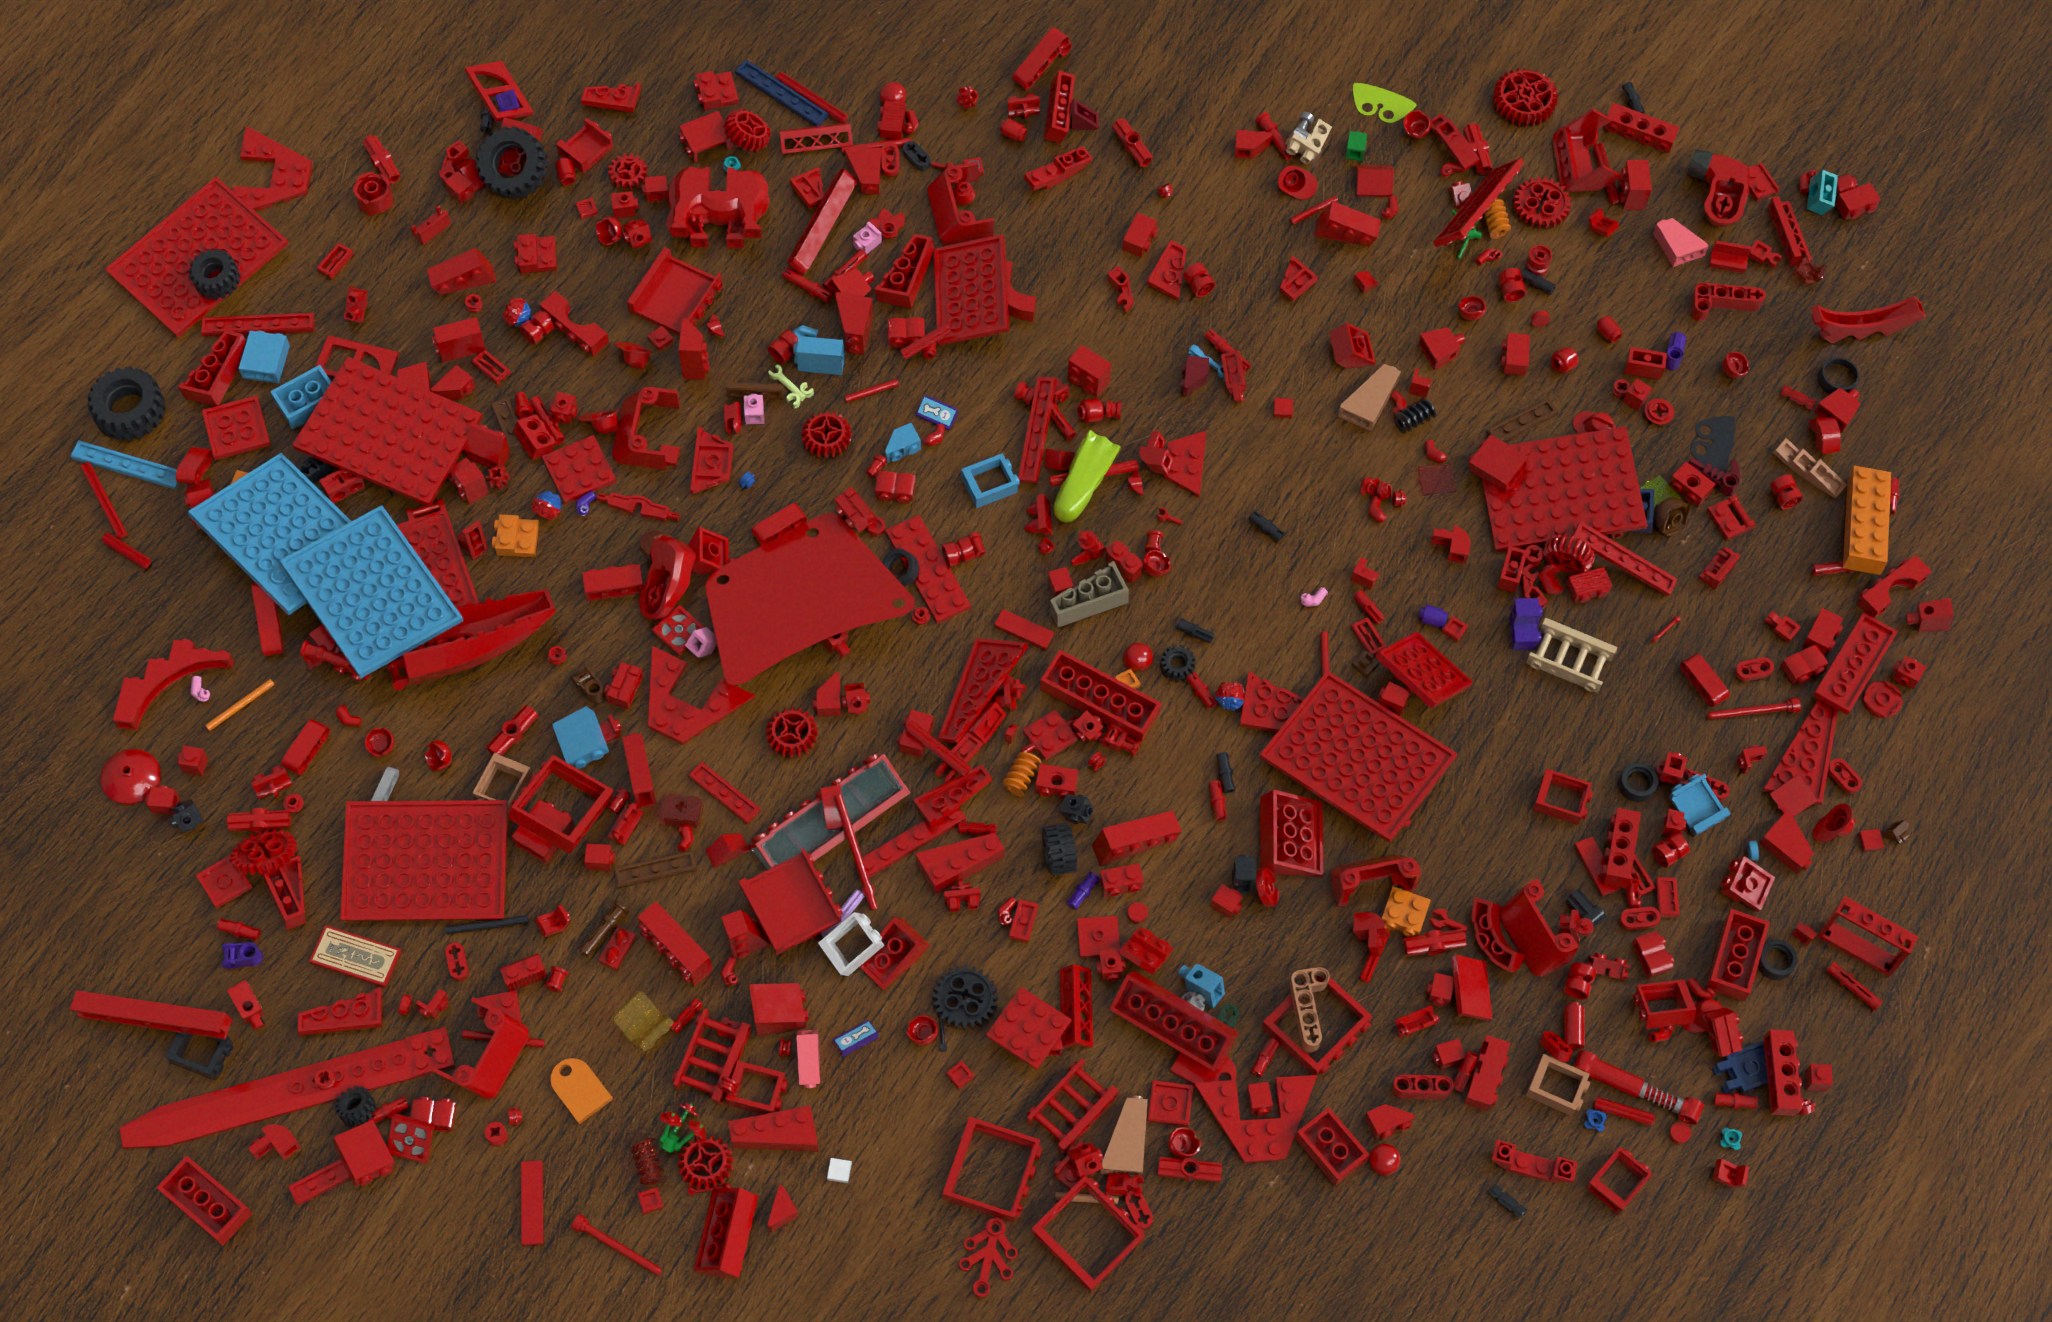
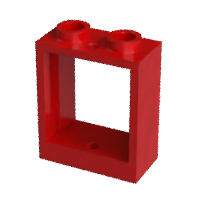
[1533,769,1593,825]
[1633,979,1696,1029]
[725,1061,788,1115]
[1586,1146,1653,1215]

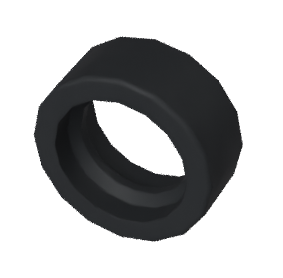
[882,549,919,586]
[1618,762,1658,802]
[1758,940,1798,980]

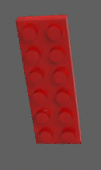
[885,515,971,624]
[1813,613,1898,715]

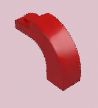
[1006,261,1036,322]

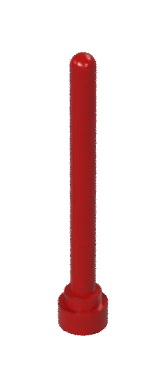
[1707,697,1801,719]
[571,1214,662,1275]

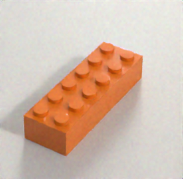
[1843,466,1891,575]

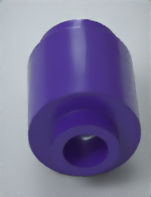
[1418,604,1448,628]

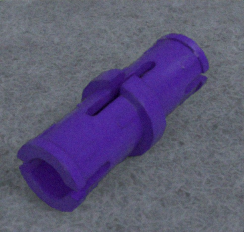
[1066,872,1100,910]

